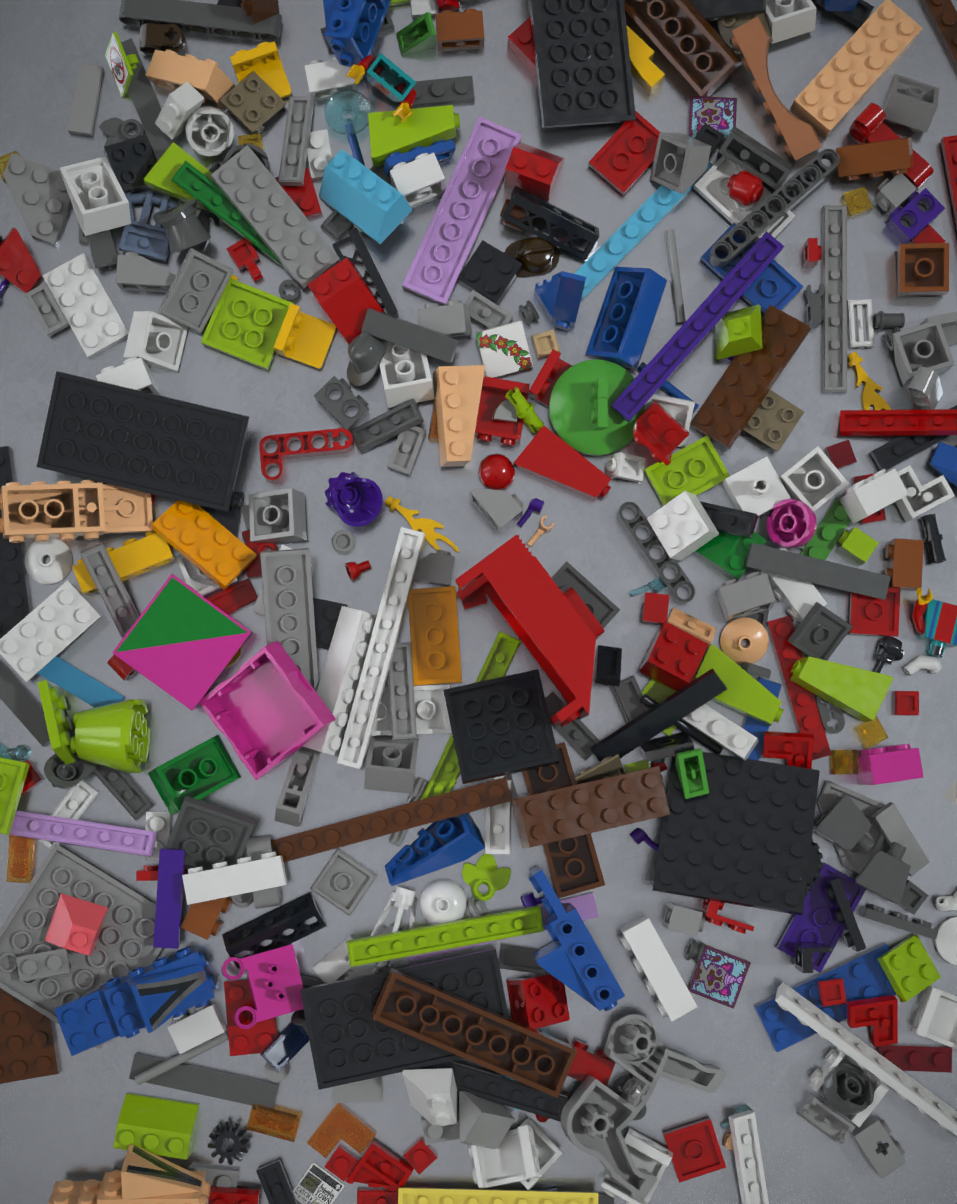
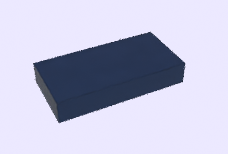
[260,1022,309,1073]

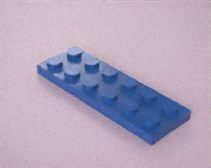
[754,943,896,1052]

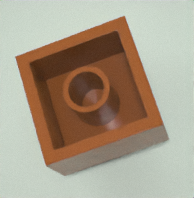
[897,243,949,296]

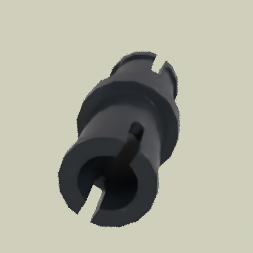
[920,514,947,564]

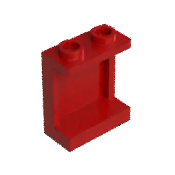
[474,376,530,447]

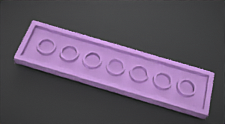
[402,116,522,306]

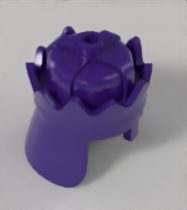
[325,472,383,527]

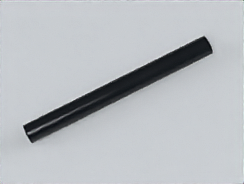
[640,694,723,754]

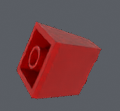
[504,142,565,202]

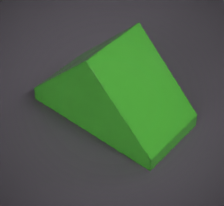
[396,12,437,56]
[675,748,709,799]

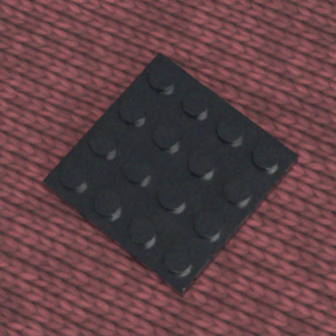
[443,669,560,784]

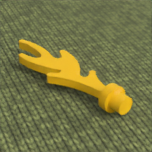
[847,351,891,410]
[384,496,459,553]

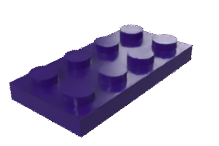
[776,862,866,973]

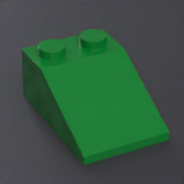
[693,502,767,581]
[148,735,240,816]

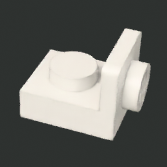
[606,452,646,482]

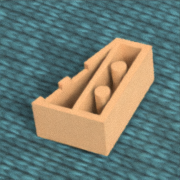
[145,49,235,110]

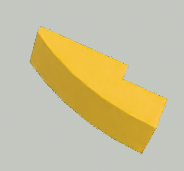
[627,26,665,96]

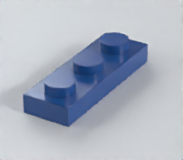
[383,140,456,176]

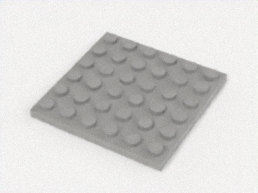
[0,843,163,1049]

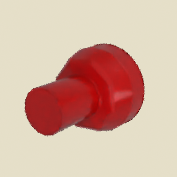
[345,560,371,581]

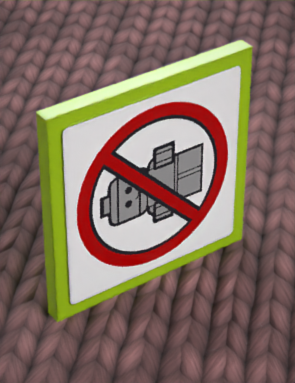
[105,31,139,97]

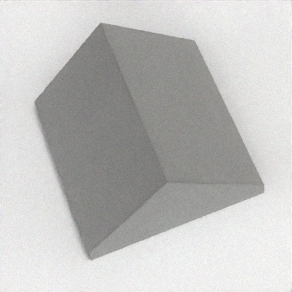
[459,1091,515,1149]

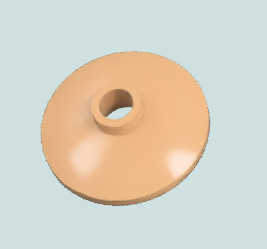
[720,617,769,665]

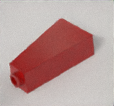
[513,426,611,501]

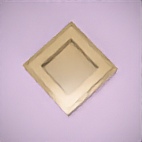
[531,329,561,360]

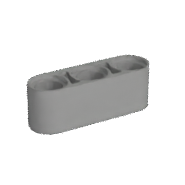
[908,366,943,410]
[246,835,281,909]

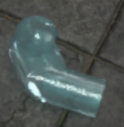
[0,743,28,761]

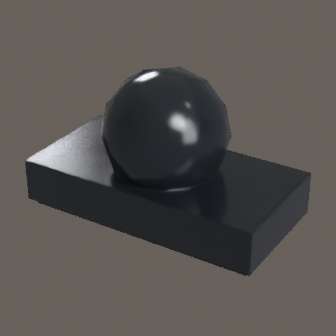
[595,645,622,686]

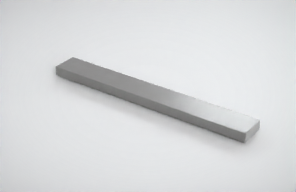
[822,205,847,393]

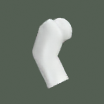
[904,655,942,676]

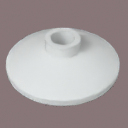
[24,537,73,585]

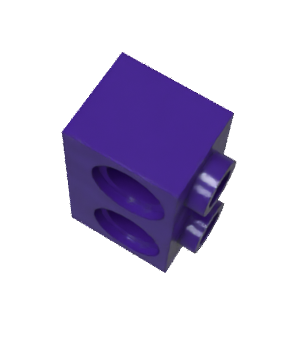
[886,188,945,244]

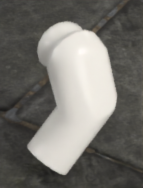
[935,891,957,912]

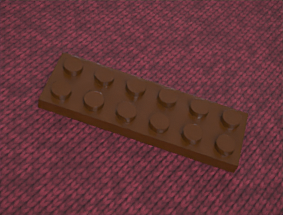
[690,305,811,449]

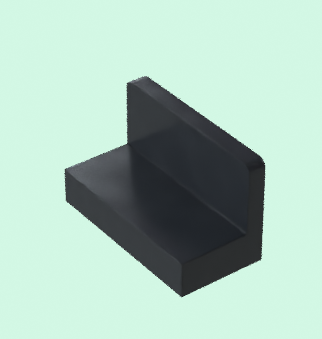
[794,943,832,973]

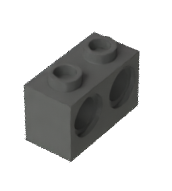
[314,376,369,432]

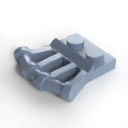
[119,191,180,262]

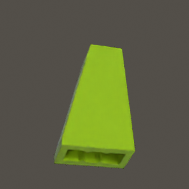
[368,105,460,167]
[144,142,216,212]
[694,644,784,726]
[790,656,894,722]

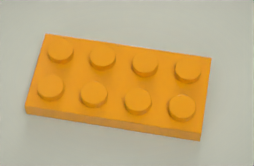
[151,500,257,590]
[408,586,462,686]

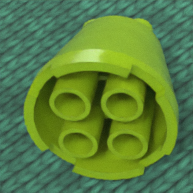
[70,699,150,773]

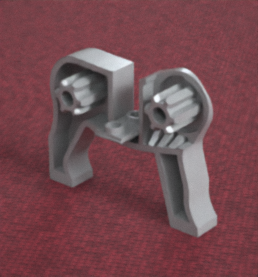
[561,1014,727,1200]

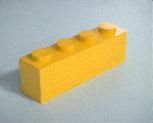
[72,530,177,596]

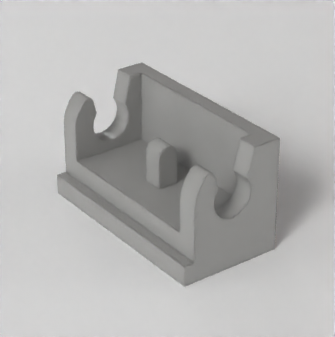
[796,1093,855,1144]

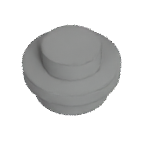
[465,897,487,918]

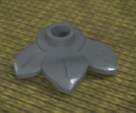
[99,117,144,155]

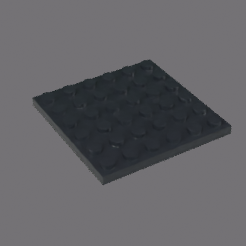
[652,752,820,916]

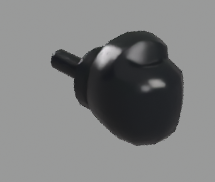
[874,636,905,673]

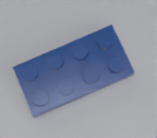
[701,223,803,316]

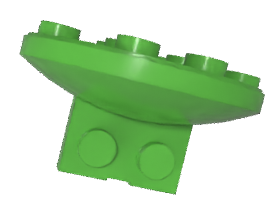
[549,359,644,456]

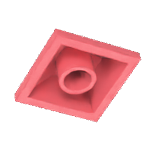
[45,893,108,956]

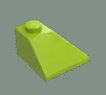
[715,304,762,360]

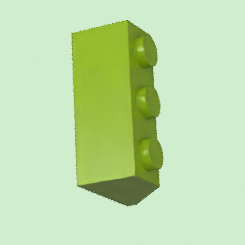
[113,1093,199,1160]

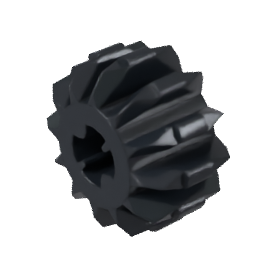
[208,1121,251,1165]

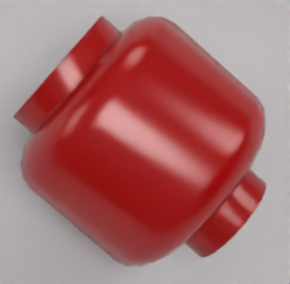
[727,170,764,206]

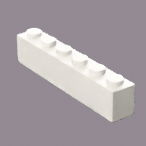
[303,606,377,756]

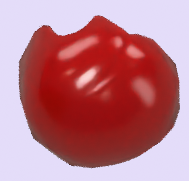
[478,453,515,490]

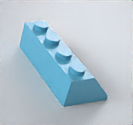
[319,149,413,244]

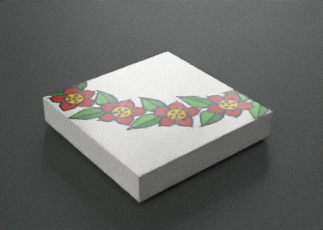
[475,320,533,378]

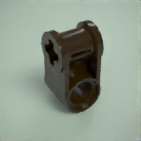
[139,23,186,54]

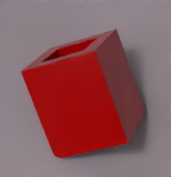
[642,592,670,625]

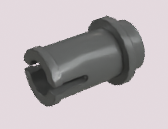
[873,311,905,330]

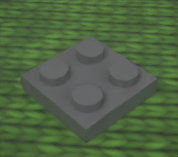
[787,602,853,661]

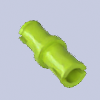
[505,387,544,433]

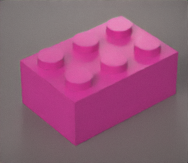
[854,744,924,785]

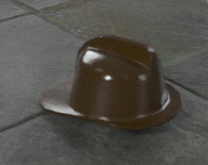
[504,237,559,277]

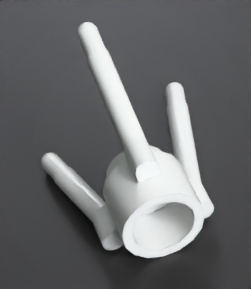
[371,887,418,936]

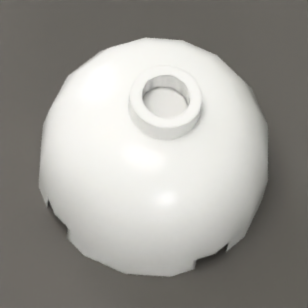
[185,106,234,157]
[419,879,467,925]

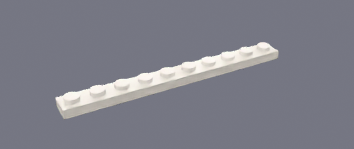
[337,527,425,769]
[775,982,957,1136]

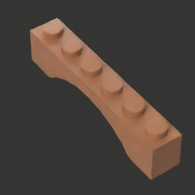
[731,16,823,161]

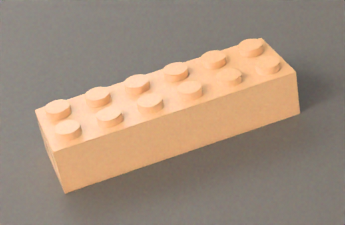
[790,0,923,140]

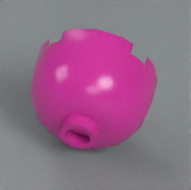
[767,499,817,548]

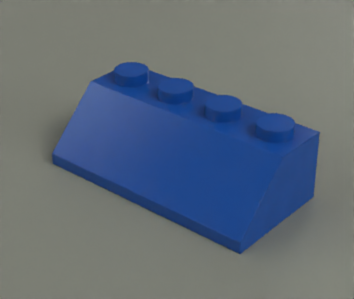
[585,267,667,369]

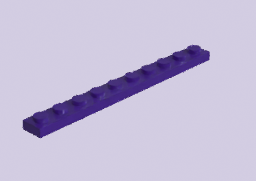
[610,231,785,423]

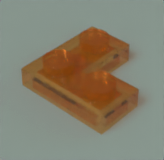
[307,1103,376,1158]

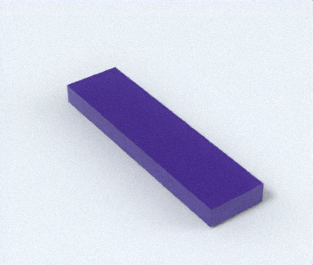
[153,848,186,949]

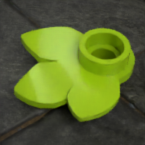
[462,854,511,901]

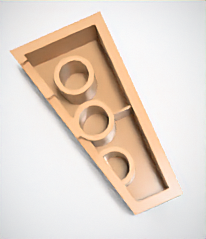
[433,365,485,467]

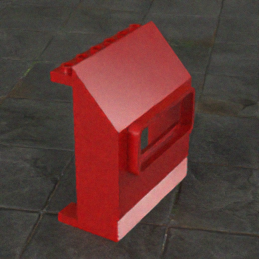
[455,535,605,727]

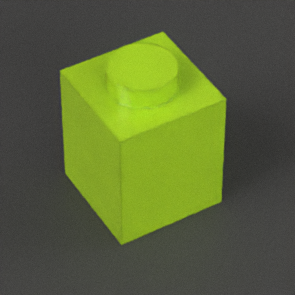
[837,527,879,565]

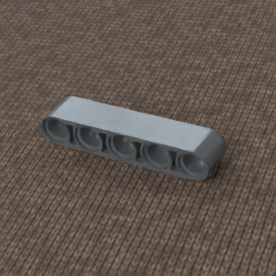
[617,502,695,605]

